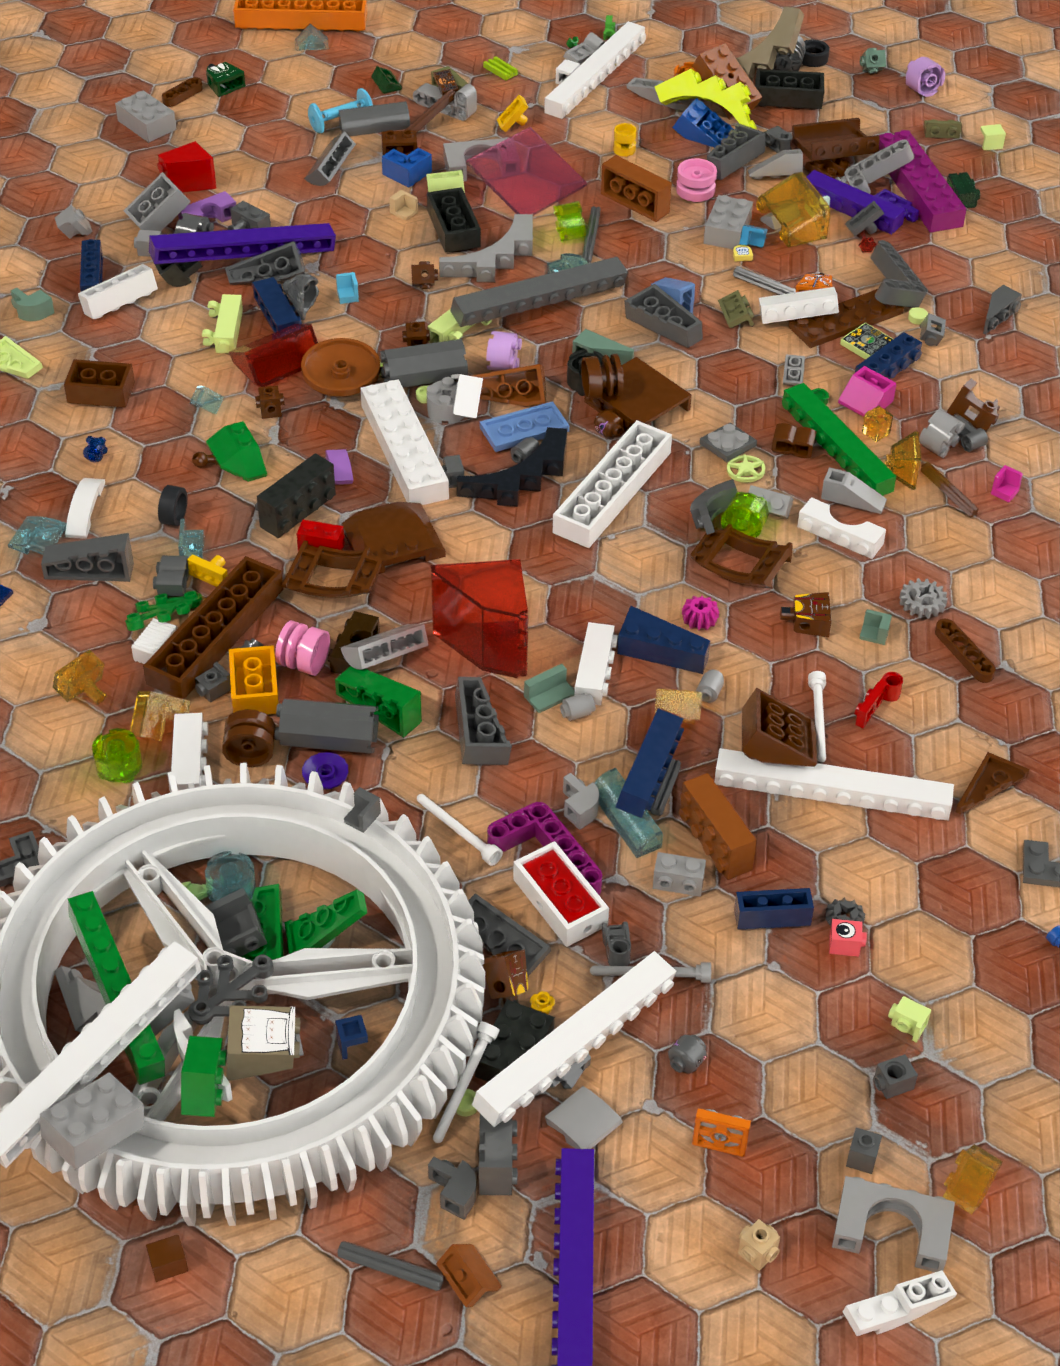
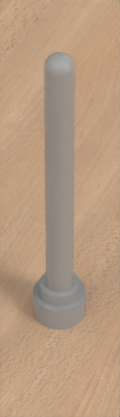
[590,962,711,983]

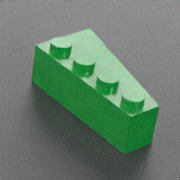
[335,666,422,738]

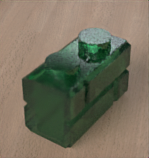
[947,172,980,208]

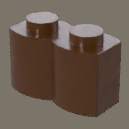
[771,423,817,458]

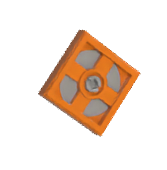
[692,1108,751,1157]

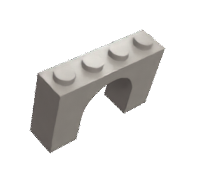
[443,138,519,181]
[832,1176,955,1272]

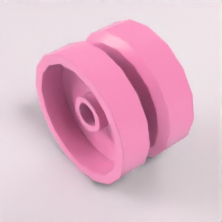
[676,158,717,202]

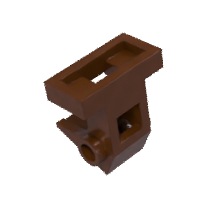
[947,378,1000,431]

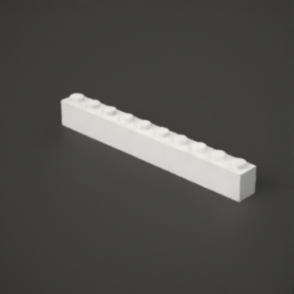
[544,21,646,119]
[714,748,954,821]
[0,940,201,1168]
[472,951,676,1127]

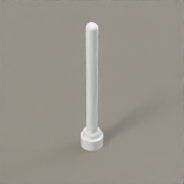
[808,671,826,763]
[417,794,503,866]
[433,1021,500,1143]

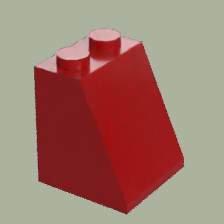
[157,141,217,192]

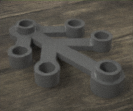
[188,955,274,1025]

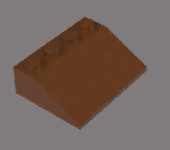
[742,687,817,767]

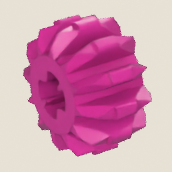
[682,595,719,631]

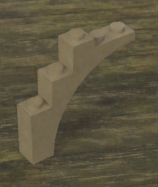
[736,6,804,83]

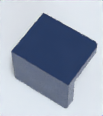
[335,1015,368,1060]

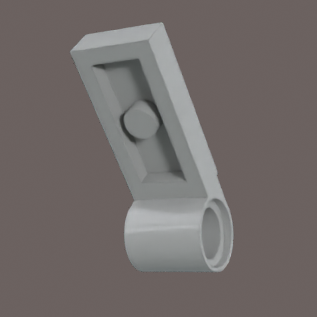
[563,32,605,64]

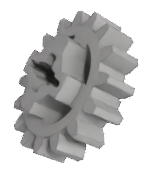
[899,578,948,619]

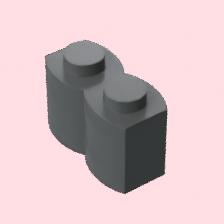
[153,555,189,596]

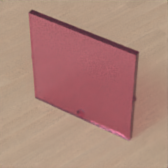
[466,127,587,216]

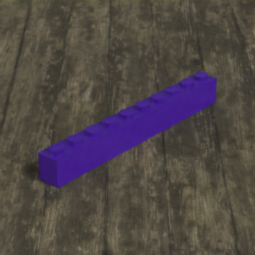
[148,223,336,264]
[551,1148,594,1366]

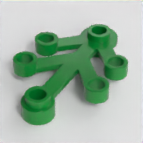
[125,591,203,631]

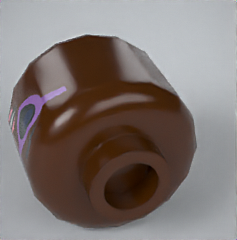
[594,410,624,440]

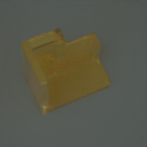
[129,691,191,741]

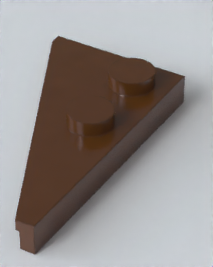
[955,752,1030,814]

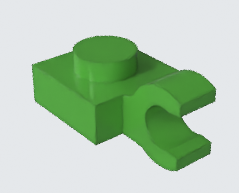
[603,15,616,40]

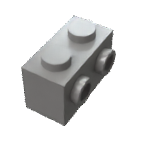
[653,852,706,897]

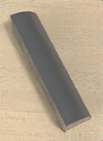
[339,101,410,137]
[304,131,356,186]

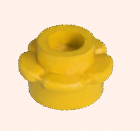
[530,991,555,1014]

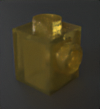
[862,406,893,442]

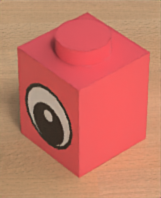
[829,919,867,957]

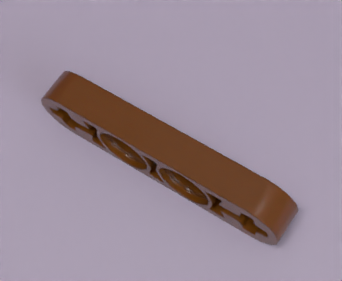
[935,618,996,683]

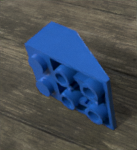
[672,98,735,148]

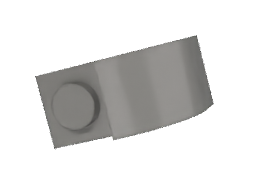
[563,773,599,830]

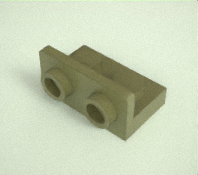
[923,119,962,139]
[718,290,755,328]

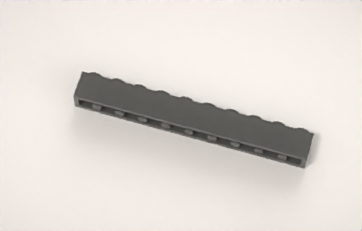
[450,257,628,327]

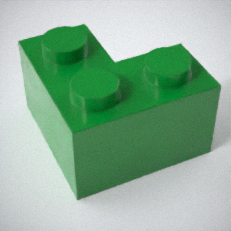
[181,1036,227,1117]

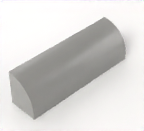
[341,624,429,669]

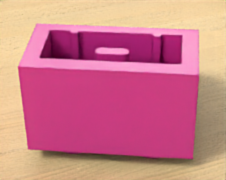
[838,366,896,420]

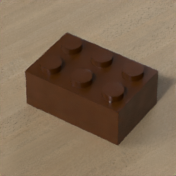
[64,359,135,408]

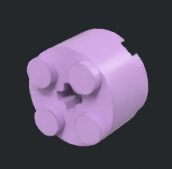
[906,57,945,97]
[486,331,522,371]

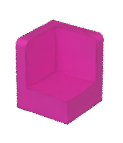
[991,465,1023,503]

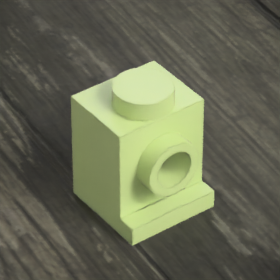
[888,996,931,1042]

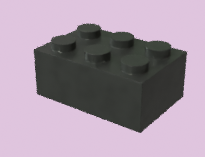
[475,999,555,1082]

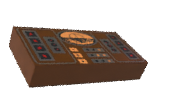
[433,69,459,96]

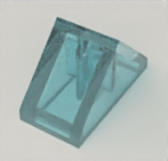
[295,24,329,51]

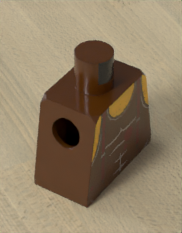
[780,592,831,637]
[482,949,528,1004]

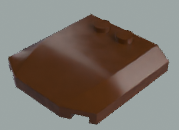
[341,502,446,574]

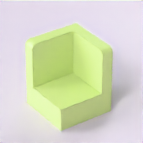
[980,124,1006,150]

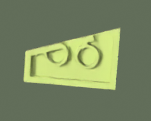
[0,336,43,379]

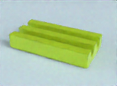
[483,56,518,81]

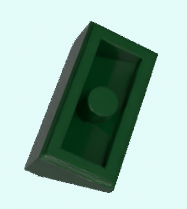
[371,66,402,94]

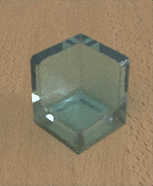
[189,386,224,414]

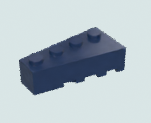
[617,606,710,674]

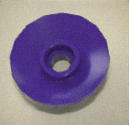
[302,752,349,790]

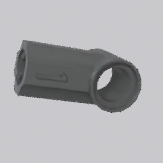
[955,415,988,452]

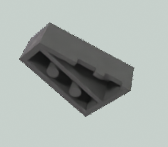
[479,1114,518,1195]

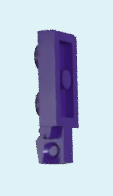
[874,189,919,222]

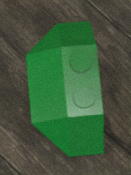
[206,421,267,482]

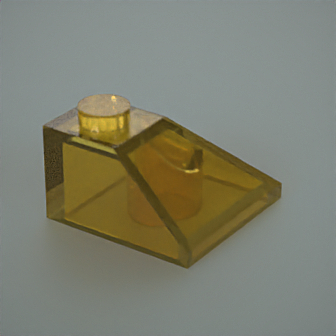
[885,431,921,490]

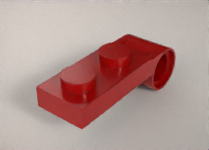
[854,672,903,729]

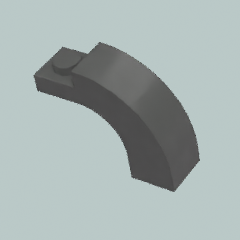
[690,479,742,535]

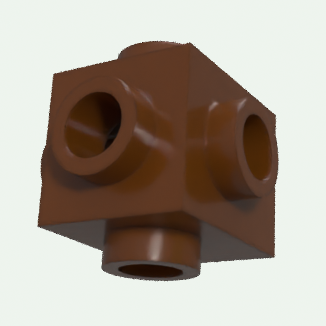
[411,261,438,289]
[402,322,430,347]
[255,386,285,419]

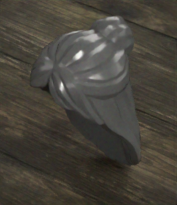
[282,274,319,320]

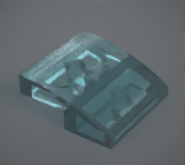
[8,516,66,555]

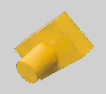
[497,95,529,132]
[187,554,228,587]

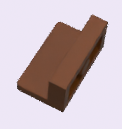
[436,1244,502,1307]

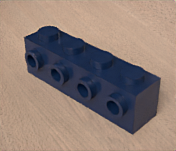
[855,332,922,379]

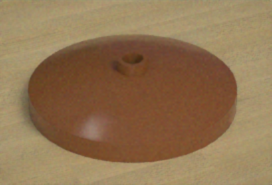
[301,338,380,397]

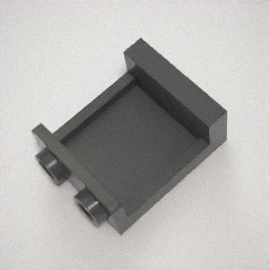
[205,888,267,957]

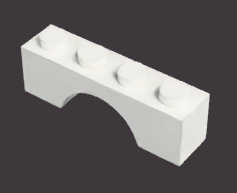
[797,497,886,559]

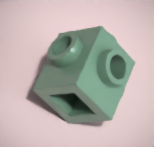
[860,48,886,74]

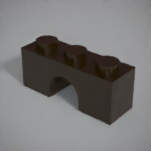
[328,611,380,674]

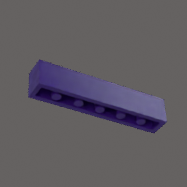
[801,170,905,235]

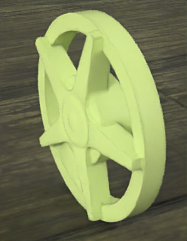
[727,454,765,482]

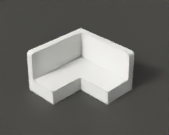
[451,374,483,418]

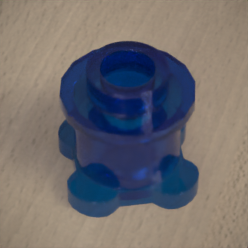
[83,436,108,462]

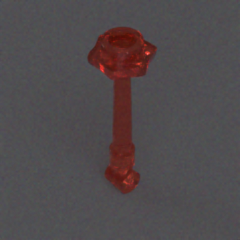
[858,230,877,253]

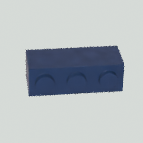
[734,888,814,930]

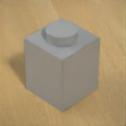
[134,230,162,257]

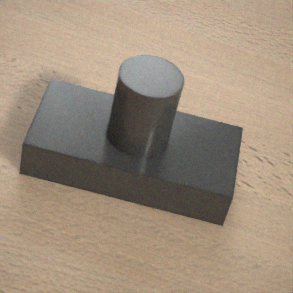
[845,201,884,236]

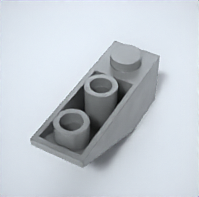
[748,149,803,179]
[821,467,887,514]

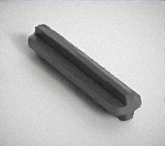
[650,759,681,816]

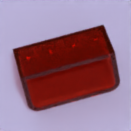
[229,324,318,387]

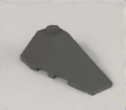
[225,241,305,285]

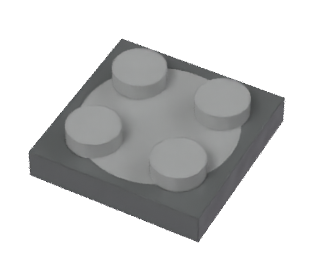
[700,423,757,462]

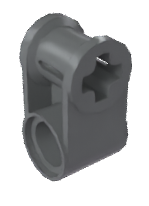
[765,126,792,153]
[602,921,631,966]

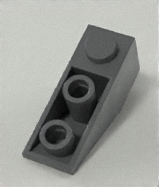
[983,285,1022,334]

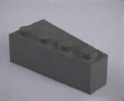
[707,123,765,180]
[624,284,703,348]
[41,533,134,582]
[455,677,512,765]

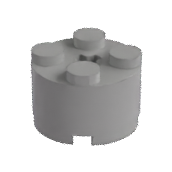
[427,377,464,424]
[918,409,965,458]

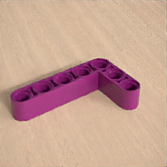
[487,802,602,895]

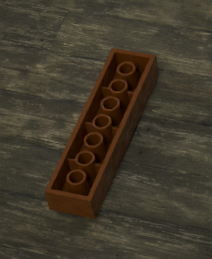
[143,556,284,701]

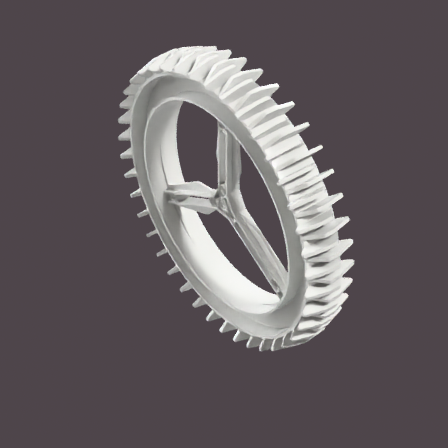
[0,763,485,1226]

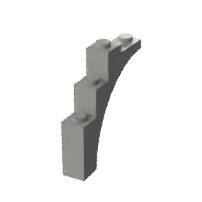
[439,214,533,282]

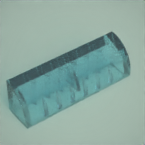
[594,768,663,858]

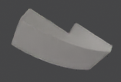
[783,354,805,386]

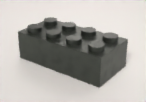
[755,69,824,110]
[427,187,481,253]
[257,453,336,538]

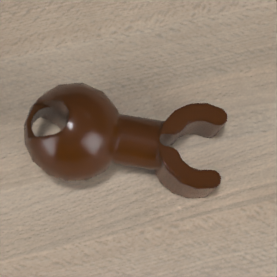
[192,452,218,468]

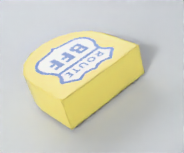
[733,245,753,262]

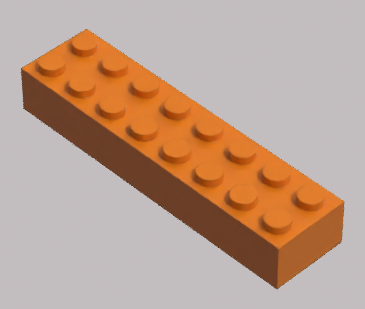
[233,0,367,31]

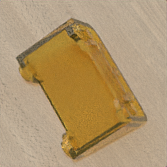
[756,172,830,247]

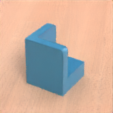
[739,225,768,247]

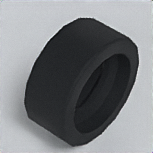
[802,39,830,67]
[158,485,188,526]

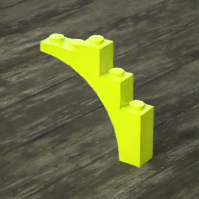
[655,69,757,130]

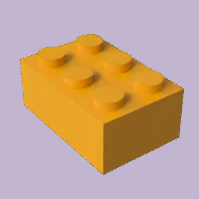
[229,645,279,714]

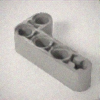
[413,83,477,121]
[845,140,914,194]

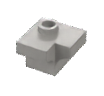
[55,205,93,239]

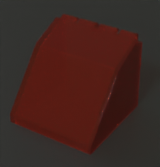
[431,559,528,678]

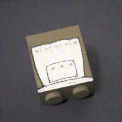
[226,1005,300,1081]

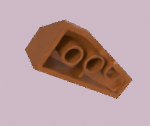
[472,364,546,407]

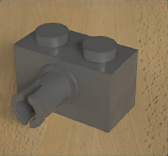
[228,201,271,230]

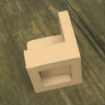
[389,190,418,220]

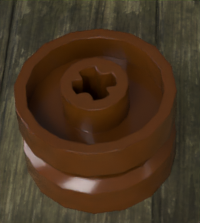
[222,709,276,768]

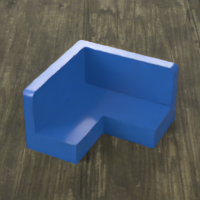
[382,148,432,188]

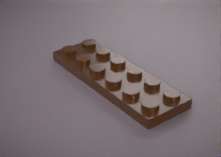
[789,289,904,349]

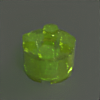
[553,201,586,242]
[721,492,769,538]
[92,728,143,783]

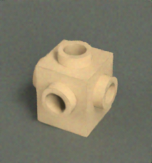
[738,1219,780,1271]

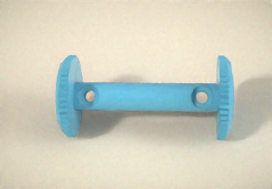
[308,88,373,133]

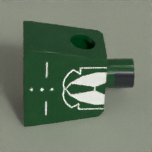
[206,62,246,97]

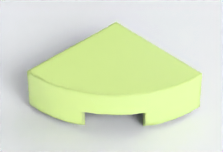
[182,882,212,900]

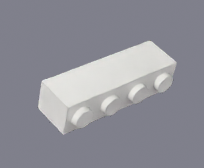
[78,264,158,319]
[759,287,839,324]
[574,622,618,705]
[171,713,208,791]

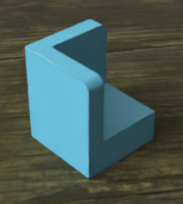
[336,272,359,304]

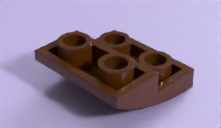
[805,158,851,179]

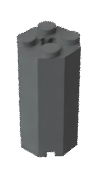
[379,339,468,389]
[275,698,379,753]

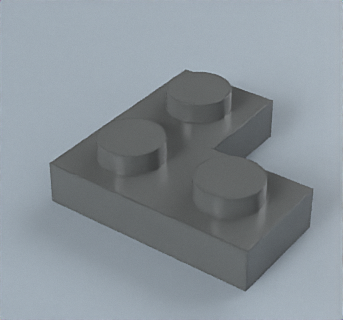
[0,831,39,887]
[1023,840,1060,888]

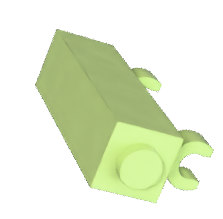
[202,294,243,353]
[428,310,492,343]

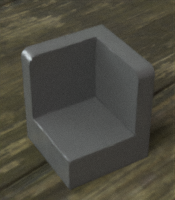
[344,787,381,833]

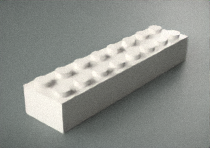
[360,379,449,505]
[553,420,672,548]

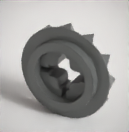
[825,897,865,926]

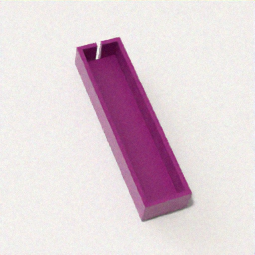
[874,130,967,233]

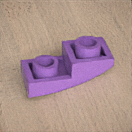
[325,449,353,485]

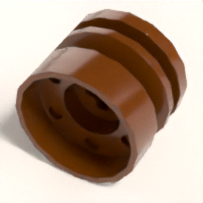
[581,354,624,399]

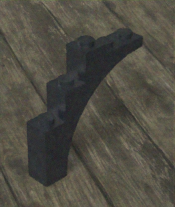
[457,427,567,507]

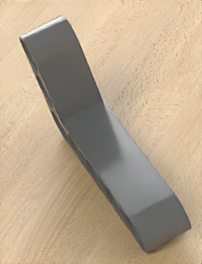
[870,240,928,308]

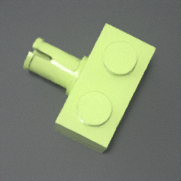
[426,170,465,193]

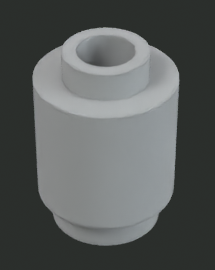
[696,669,724,702]
[560,693,596,721]

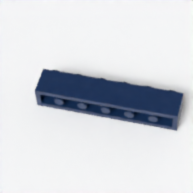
[615,708,684,818]

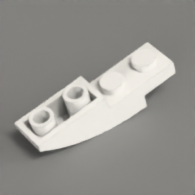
[843,1270,957,1336]

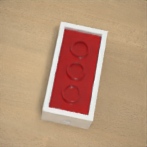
[513,841,609,947]

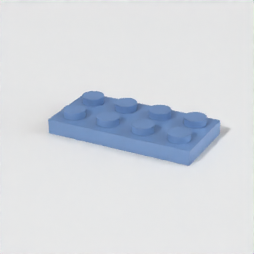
[480,401,569,452]

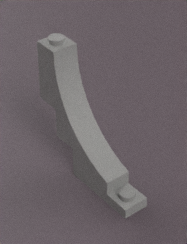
[54,965,195,1036]

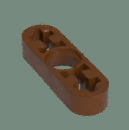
[162,77,203,107]

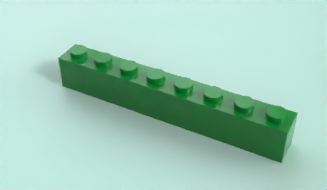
[782,383,897,496]
[68,891,165,1085]

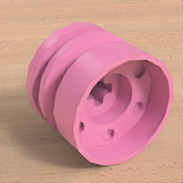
[275,620,330,676]

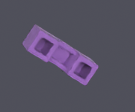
[178,191,236,222]

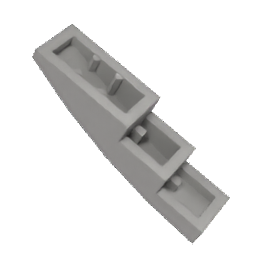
[626,77,695,111]

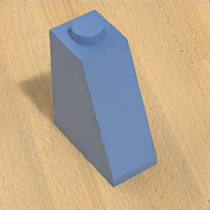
[651,277,695,314]

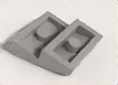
[545,1086,623,1149]

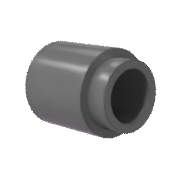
[511,437,540,464]

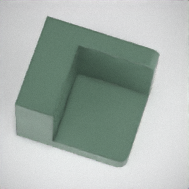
[859,609,892,645]

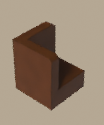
[146,1235,188,1282]

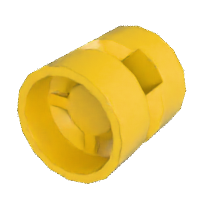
[613,123,637,157]

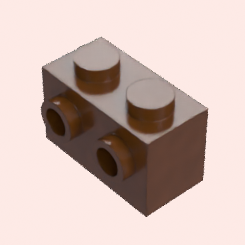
[381,130,417,155]

